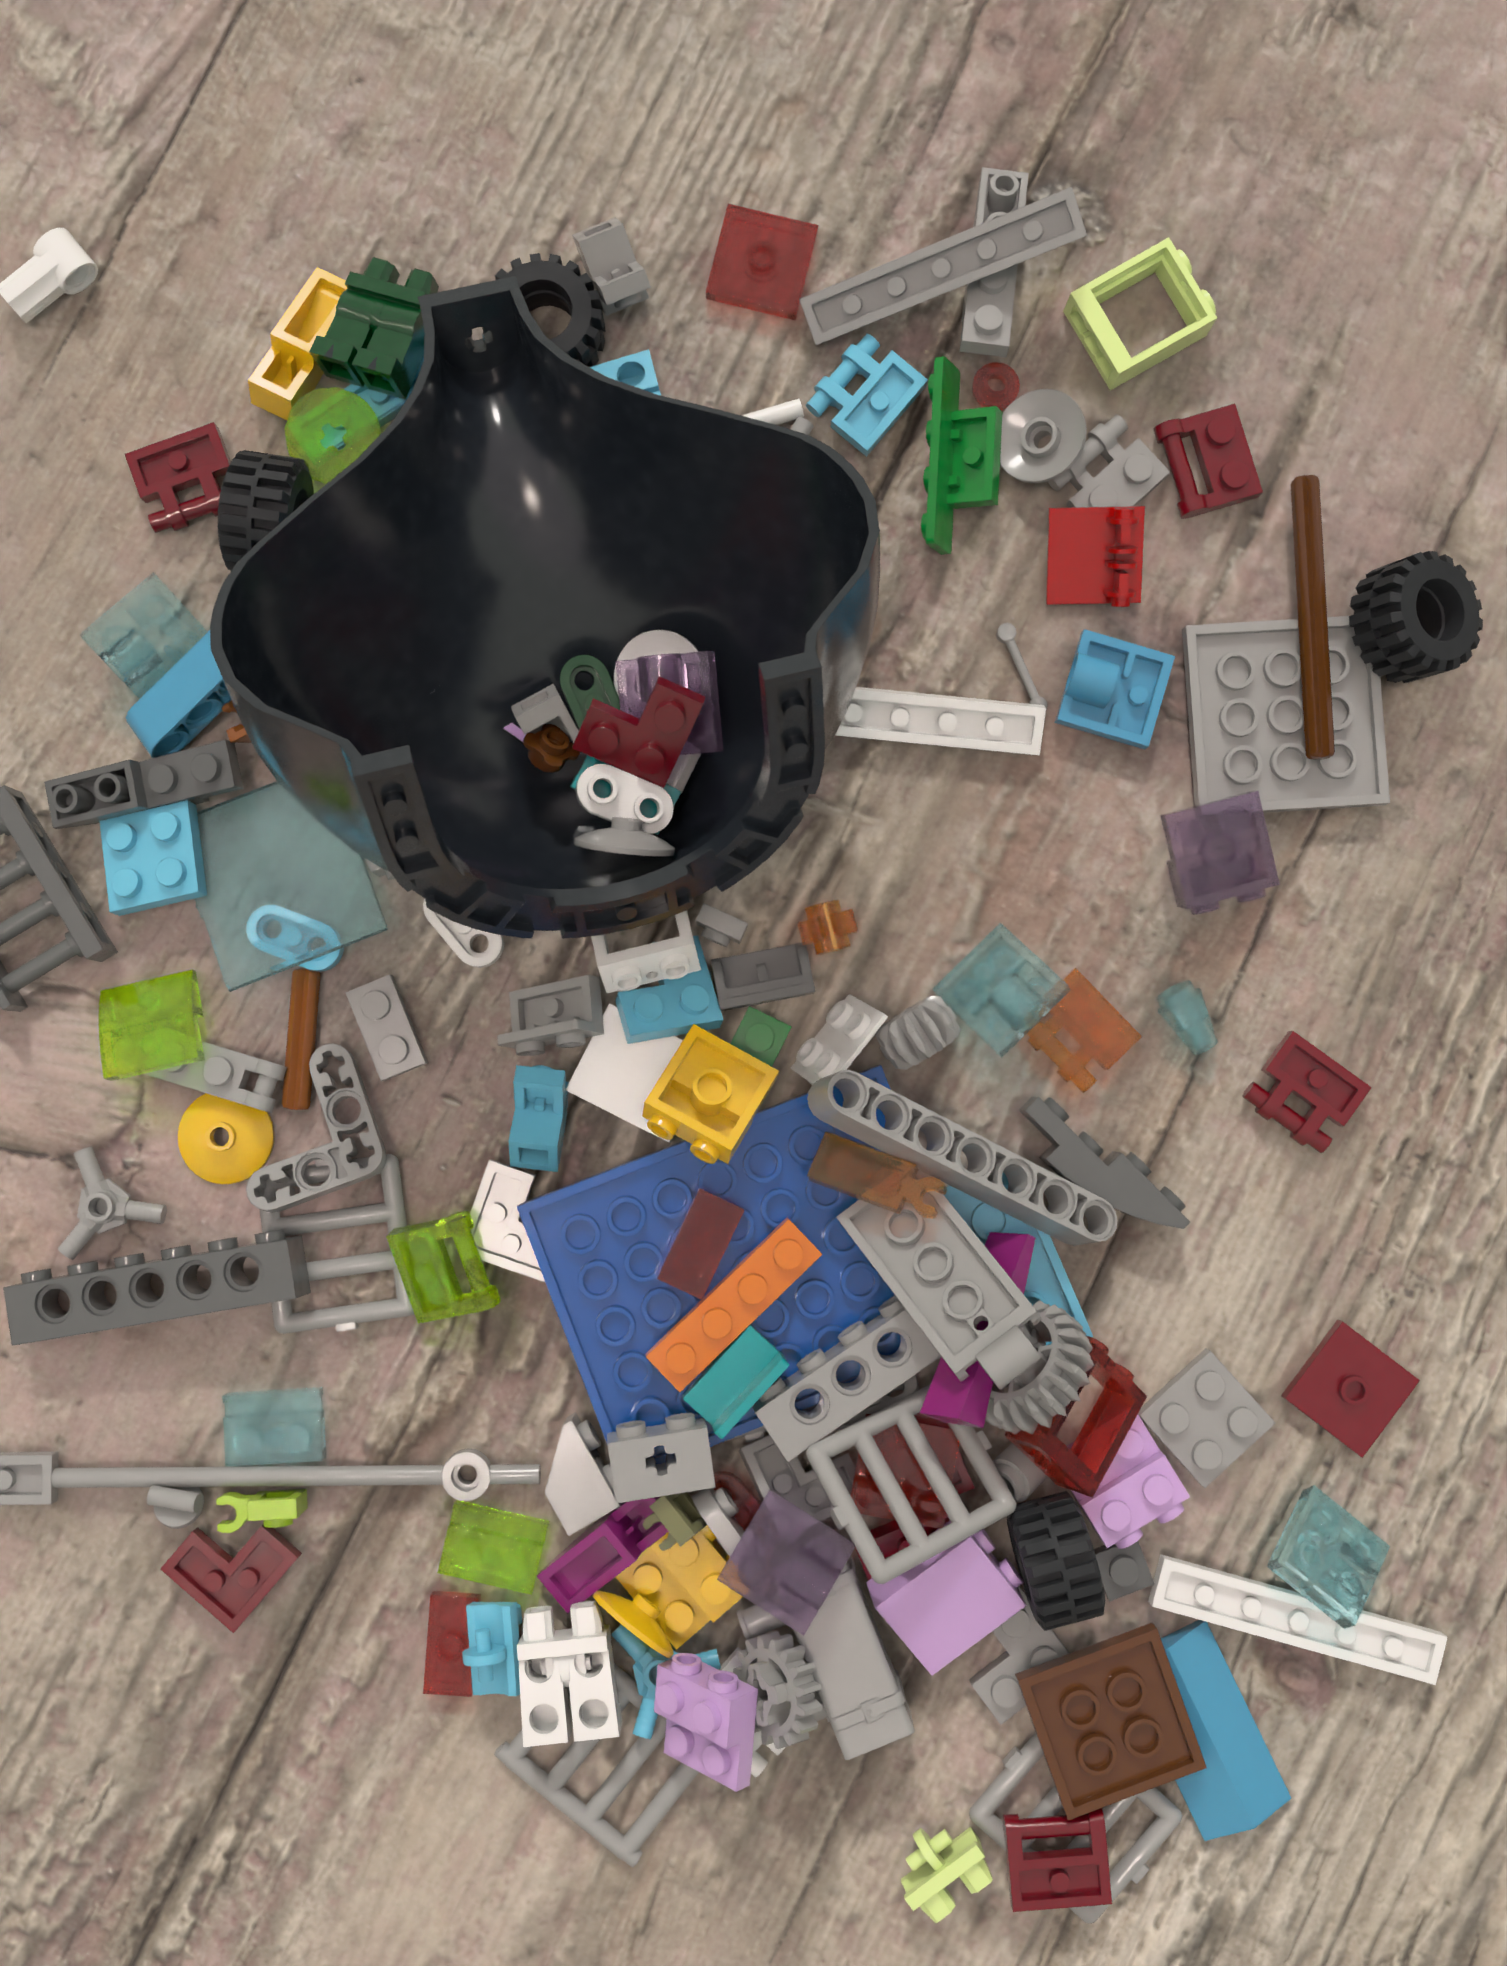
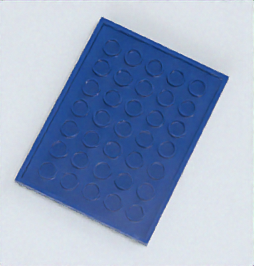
[517,1065,906,1464]

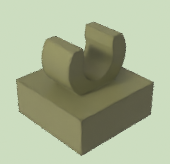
[643,1492,707,1551]

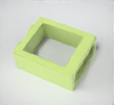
[1063,237,1217,390]

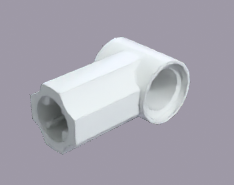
[0,228,98,324]

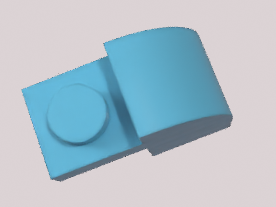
[509,1065,569,1172]

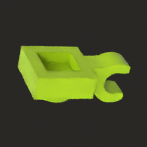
[216,1489,308,1533]

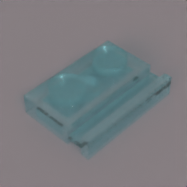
[222,1387,326,1467]

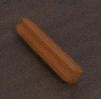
[282,968,321,1110]

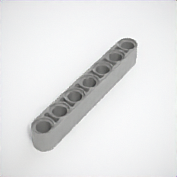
[807,1070,1118,1246]

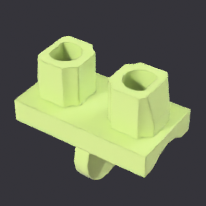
[901,1827,993,1923]

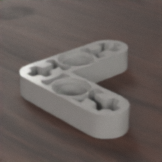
[246,1043,387,1213]

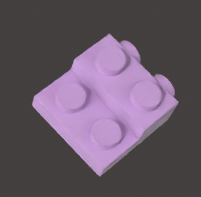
[1053,1406,1190,1549]
[654,1653,758,1792]

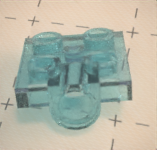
[80,572,208,699]
[932,923,1070,1058]
[1267,1485,1390,1629]

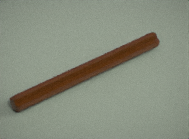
[1291,475,1335,760]

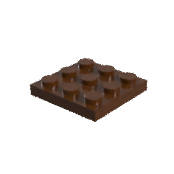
[1015,1623,1207,1820]

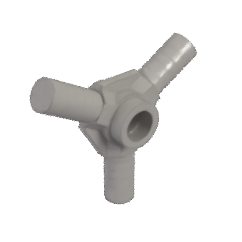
[58,1147,167,1260]

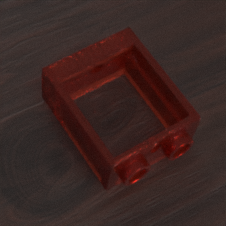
[1005,1336,1147,1498]

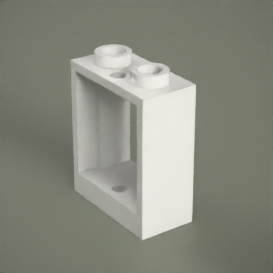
[591,910,701,993]

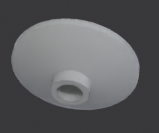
[1000,389,1087,483]
[574,817,675,856]

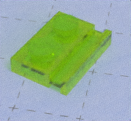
[437,1500,550,1595]

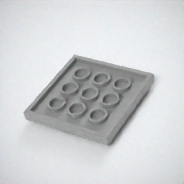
[1182,616,1390,817]

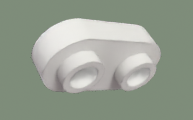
[576,764,673,834]
[423,899,504,968]

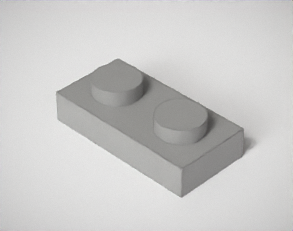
[345,974,428,1081]

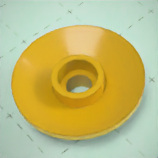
[178,1093,274,1184]
[593,1591,674,1659]

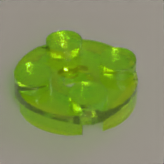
[284,387,381,484]

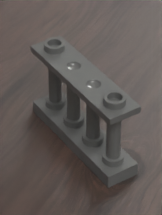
[0,785,118,1012]

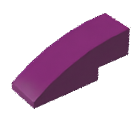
[537,1496,669,1614]

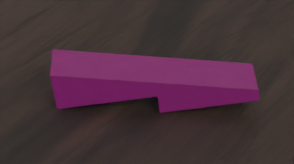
[920,1232,1036,1428]

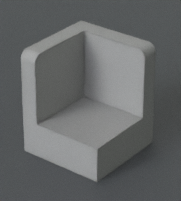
[511,684,579,742]

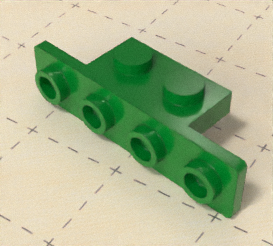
[921,356,1003,555]

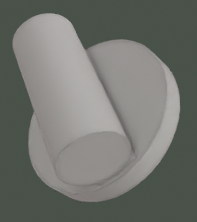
[147,1485,204,1529]

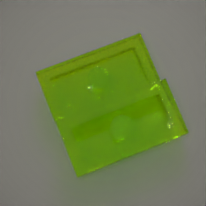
[98,969,205,1081]

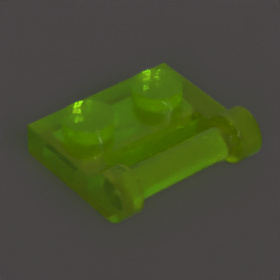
[386,1211,501,1324]

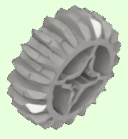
[985,1300,1094,1434]

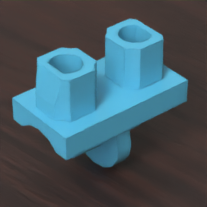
[462,1602,522,1696]

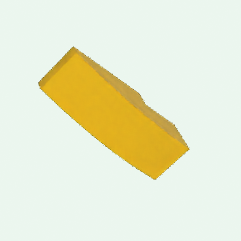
[248,267,348,423]

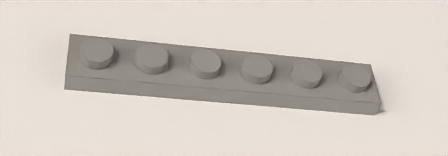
[799,187,1087,345]

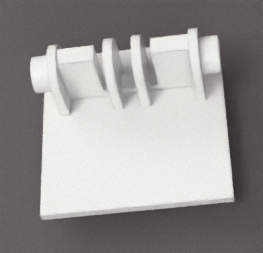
[791,994,888,1085]

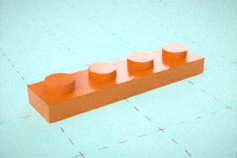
[645,1218,822,1392]

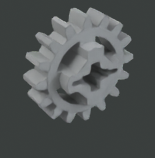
[733,1631,823,1749]

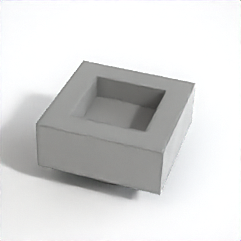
[696,903,748,947]

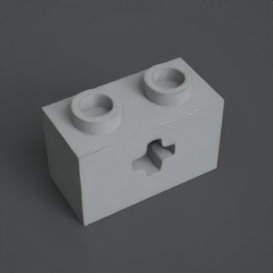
[607,1413,716,1503]

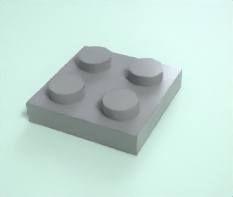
[1137,1348,1275,1488]

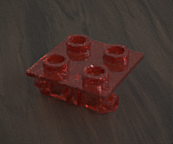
[850,1413,960,1529]

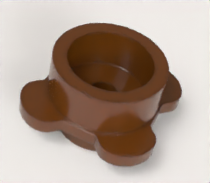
[523,724,580,773]

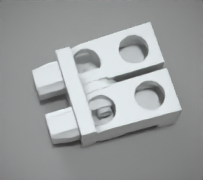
[517,1600,623,1747]

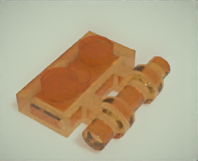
[1017,968,1142,1093]

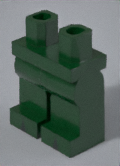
[309,257,439,399]

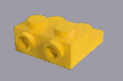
[642,1024,779,1164]
[615,1525,750,1650]

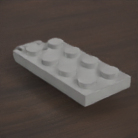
[836,1164,1042,1390]

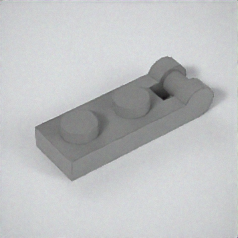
[145,1029,287,1113]

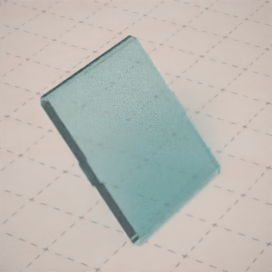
[195,781,388,992]

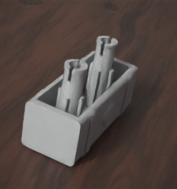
[737,1526,915,1760]

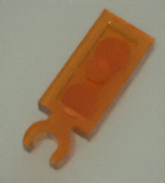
[807,1132,947,1219]

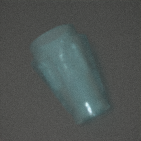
[1156,980,1218,1055]

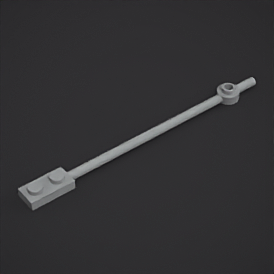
[0,1448,541,1505]

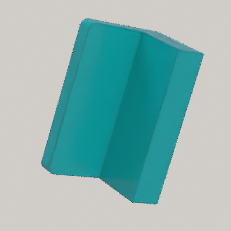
[682,1324,789,1439]

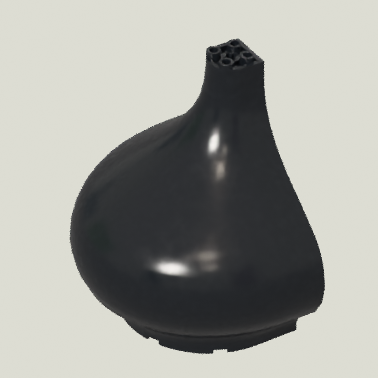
[210,276,880,939]

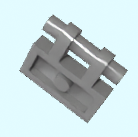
[1047,414,1170,507]

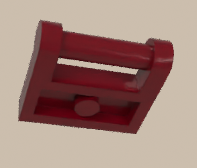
[1153,403,1263,519]
[1003,1808,1112,1912]

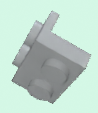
[497,975,604,1056]

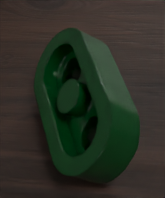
[560,655,625,730]

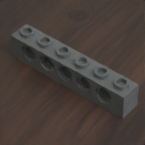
[3,1229,311,1346]

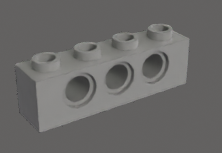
[752,1296,941,1462]

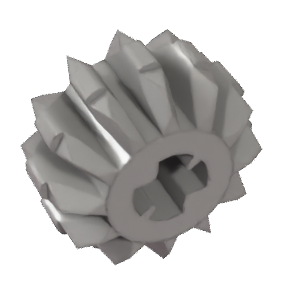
[875,996,961,1070]

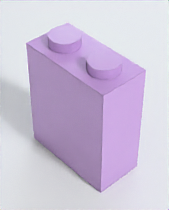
[866,1520,1027,1676]

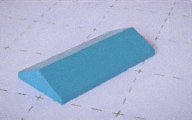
[1161,1620,1291,1841]

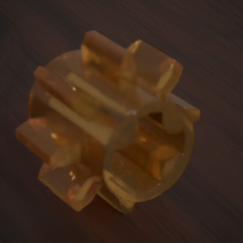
[797,900,858,955]

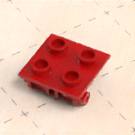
[1046,506,1145,607]

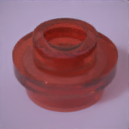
[972,362,1020,410]

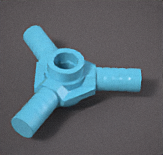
[611,1625,721,1739]

